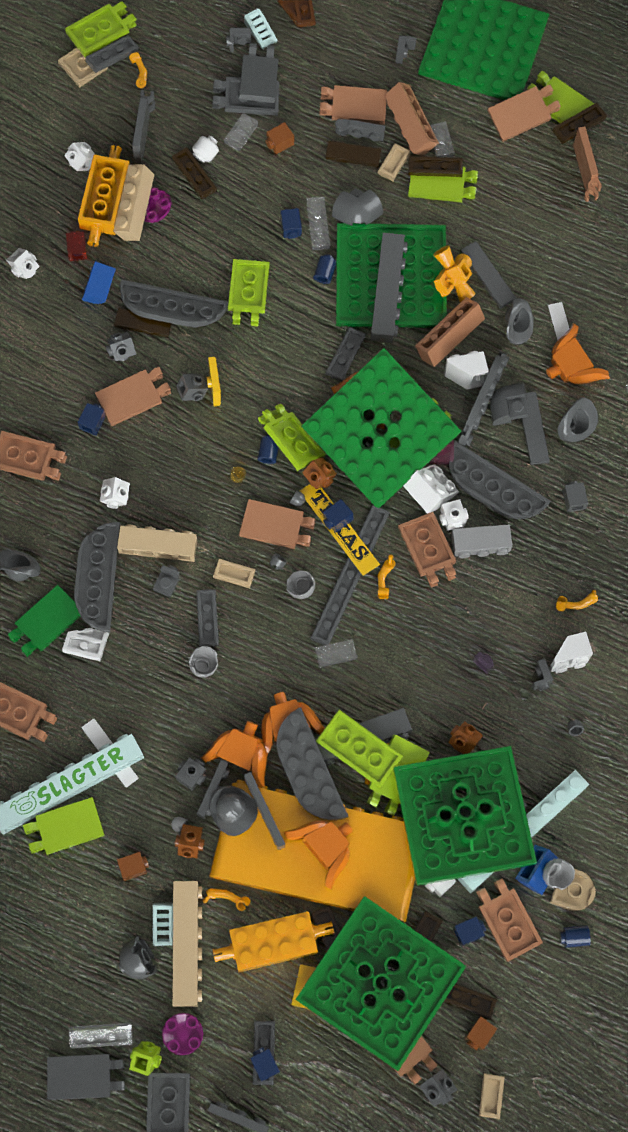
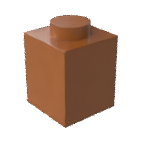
[265,122,294,154]
[117,852,149,881]
[465,1016,497,1051]

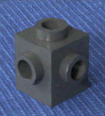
[106,332,136,361]
[176,373,208,401]
[175,757,207,791]
[419,1069,458,1107]

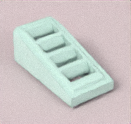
[244,8,277,49]
[153,903,173,946]

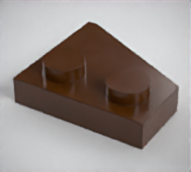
[277,0,316,28]

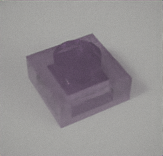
[473,652,494,674]

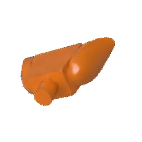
[546,323,610,385]
[261,692,325,755]
[201,721,267,787]
[283,820,353,890]

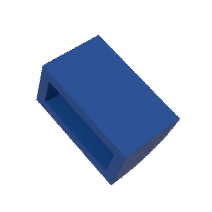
[82,261,116,304]
[515,845,558,895]

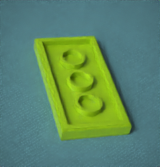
[316,710,404,788]

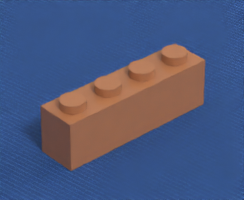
[384,82,439,156]
[415,297,485,367]

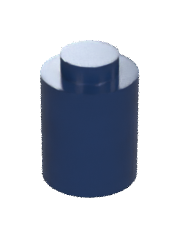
[313,254,337,284]
[258,434,279,464]
[559,925,591,948]

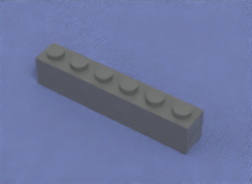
[370,232,408,343]
[315,708,412,766]

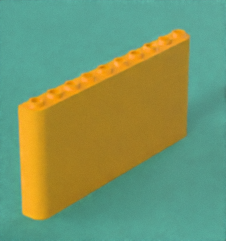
[209,780,415,923]

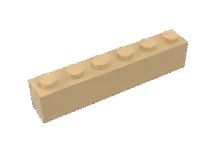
[173,881,202,1007]

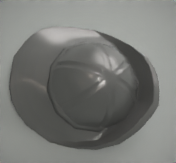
[504,298,534,345]
[558,397,598,442]
[0,549,41,581]
[210,786,258,836]

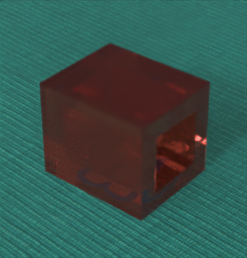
[66,231,88,261]

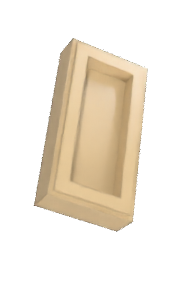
[378,143,411,182]
[213,559,256,589]
[479,1073,505,1119]

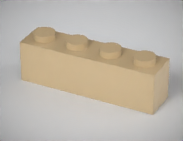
[114,164,154,241]
[117,524,197,562]

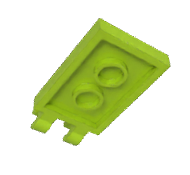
[65,1,137,57]
[527,71,594,123]
[408,167,478,203]
[228,259,270,326]
[258,403,326,471]
[367,734,430,816]
[23,797,105,855]

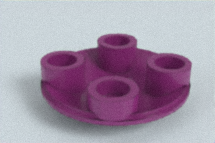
[144,188,171,223]
[162,1013,203,1055]

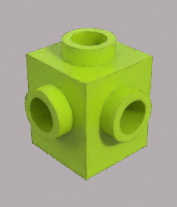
[129,1041,162,1076]

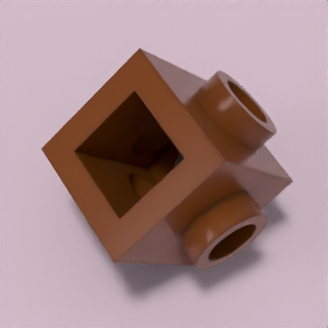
[302,457,337,490]
[448,721,484,754]
[175,824,205,859]

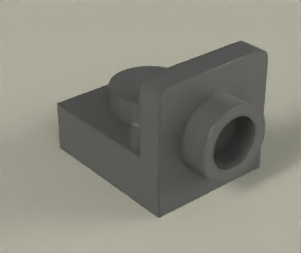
[226,28,251,53]
[395,35,416,64]
[153,565,180,598]
[532,658,553,691]

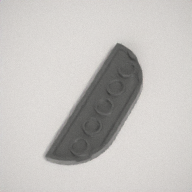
[120,279,229,328]
[459,351,510,447]
[449,441,551,519]
[74,522,120,633]
[277,707,348,821]

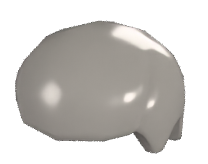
[286,570,315,599]
[189,646,218,678]
[543,858,575,890]

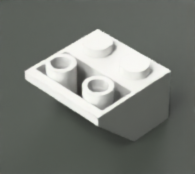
[444,351,489,389]
[404,464,459,514]
[549,632,593,674]

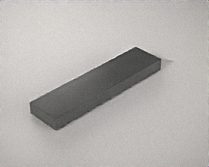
[460,241,516,309]
[521,392,550,466]
[244,772,285,850]

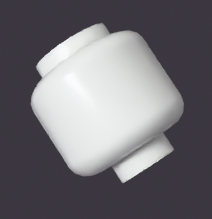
[192,136,219,163]

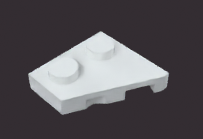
[62,628,109,661]

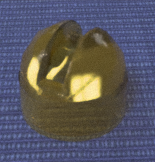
[230,466,246,483]

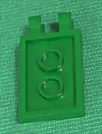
[8,585,81,657]

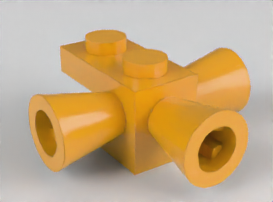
[433,245,476,302]

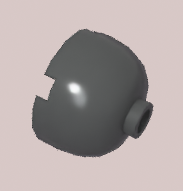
[119,937,157,980]

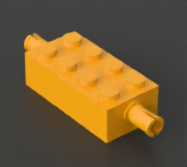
[78,145,130,247]
[212,911,334,973]

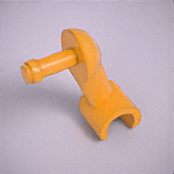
[129,52,147,89]
[377,554,396,599]
[556,590,598,611]
[203,888,250,911]

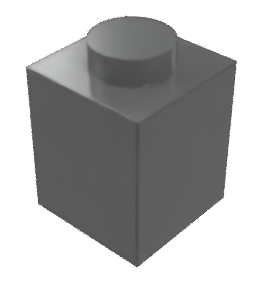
[562,481,588,513]

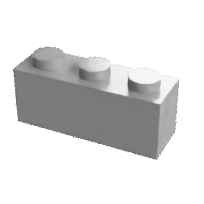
[451,525,512,558]

